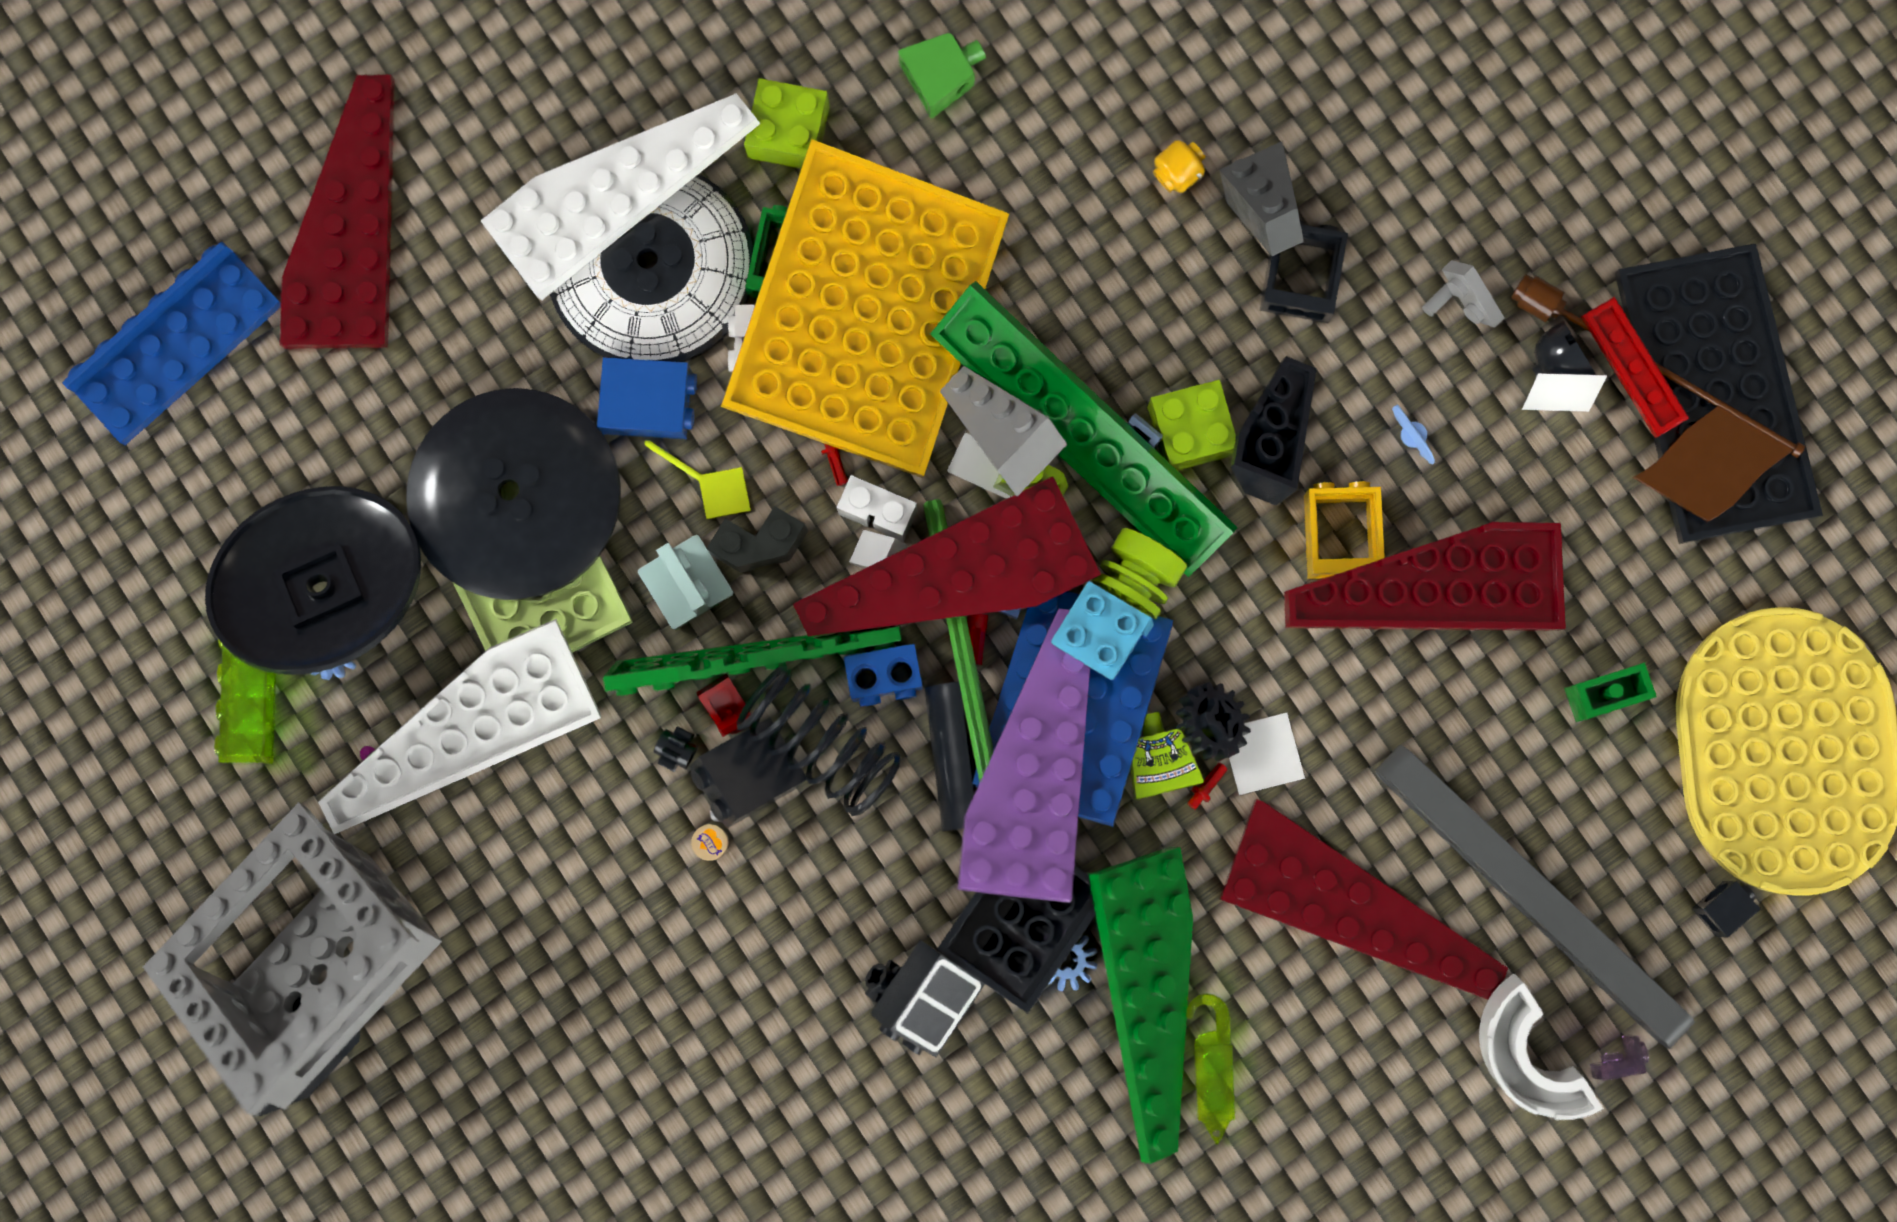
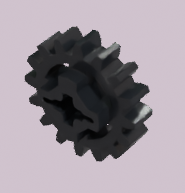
[1176,682,1251,762]

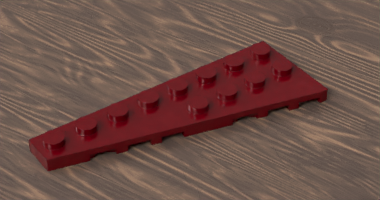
[1219,799,1508,1000]

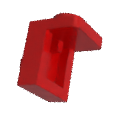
[696,673,751,737]

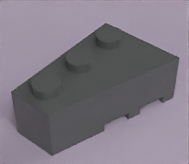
[1219,141,1304,256]

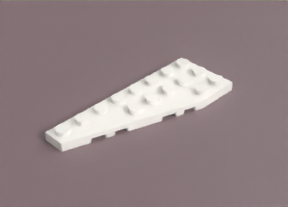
[481,93,760,300]
[318,619,601,834]

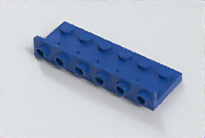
[62,242,281,445]

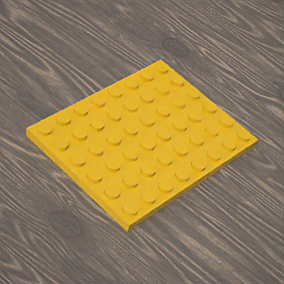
[721,139,1009,478]

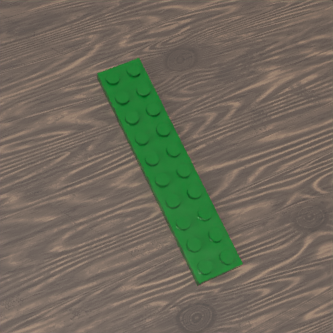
[930,281,1238,577]

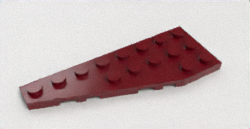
[280,74,395,349]
[793,476,1101,636]
[1284,522,1566,631]

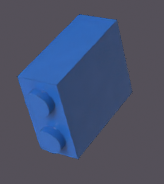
[597,357,697,439]

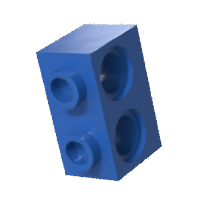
[844,644,923,707]

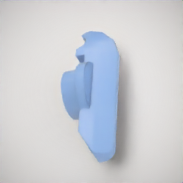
[1392,404,1435,464]

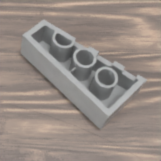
[940,366,1067,496]

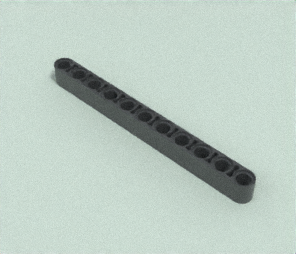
[1375,745,1695,1049]

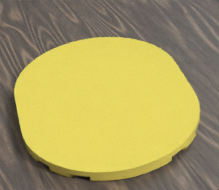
[1676,607,1897,895]

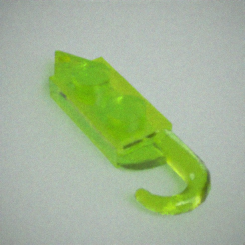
[1186,993,1235,1144]

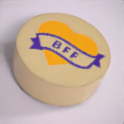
[691,824,729,861]

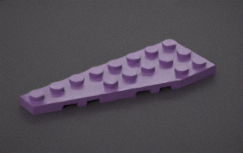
[958,609,1090,902]

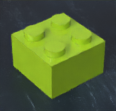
[744,78,830,168]
[1147,379,1236,471]

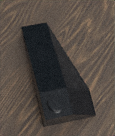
[1231,356,1317,505]

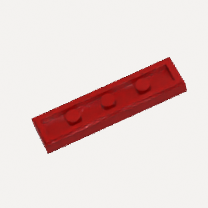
[1581,297,1689,438]

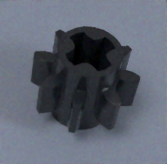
[653,726,698,772]
[865,960,901,1004]

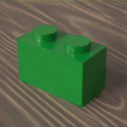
[1564,663,1657,722]

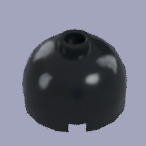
[1532,321,1596,377]

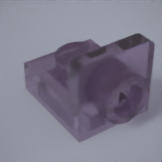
[1590,1035,1649,1080]

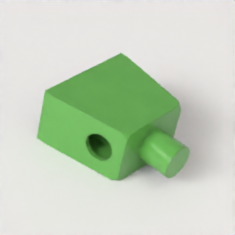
[898,33,986,118]

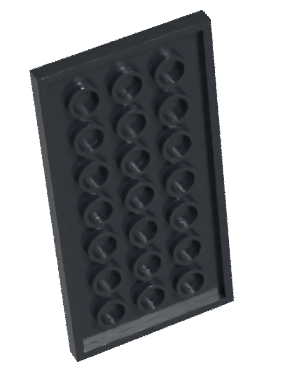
[1615,243,1823,544]

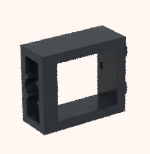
[1259,220,1348,323]

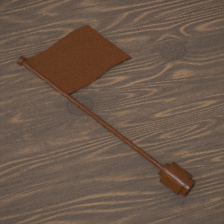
[1510,274,1805,522]

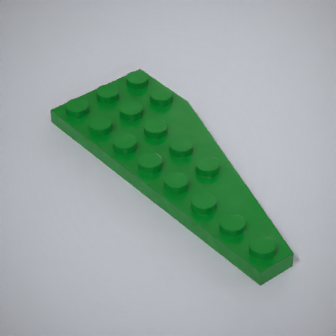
[603,625,901,696]
[1088,846,1193,1164]

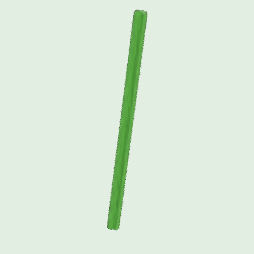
[923,499,994,782]

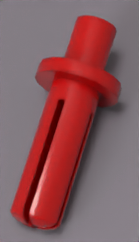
[821,444,848,486]
[1187,762,1228,810]

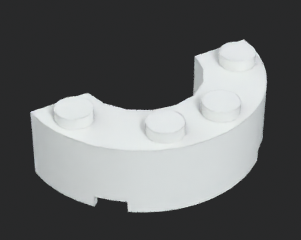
[1479,974,1604,1120]

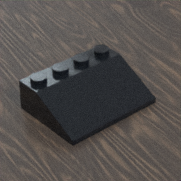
[936,865,1096,1014]

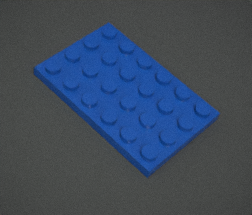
[972,591,1174,827]

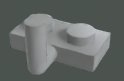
[1422,260,1505,327]

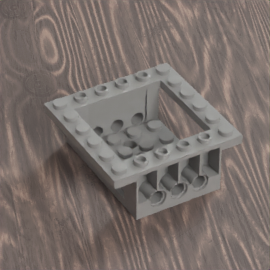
[143,802,442,1116]

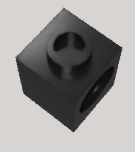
[1691,881,1761,938]

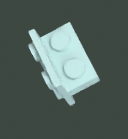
[638,535,733,630]

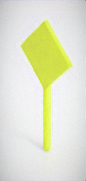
[645,440,751,519]

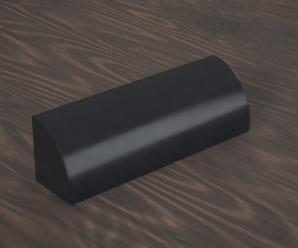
[924,681,974,832]

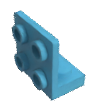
[1051,581,1154,680]

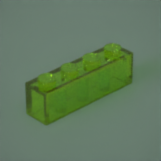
[214,639,276,765]

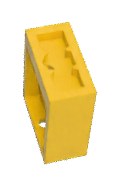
[1304,481,1385,579]

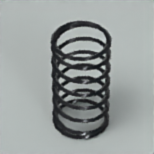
[736,665,901,816]

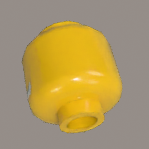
[1153,140,1206,193]

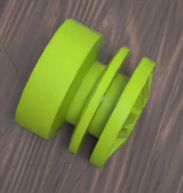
[1091,528,1187,619]

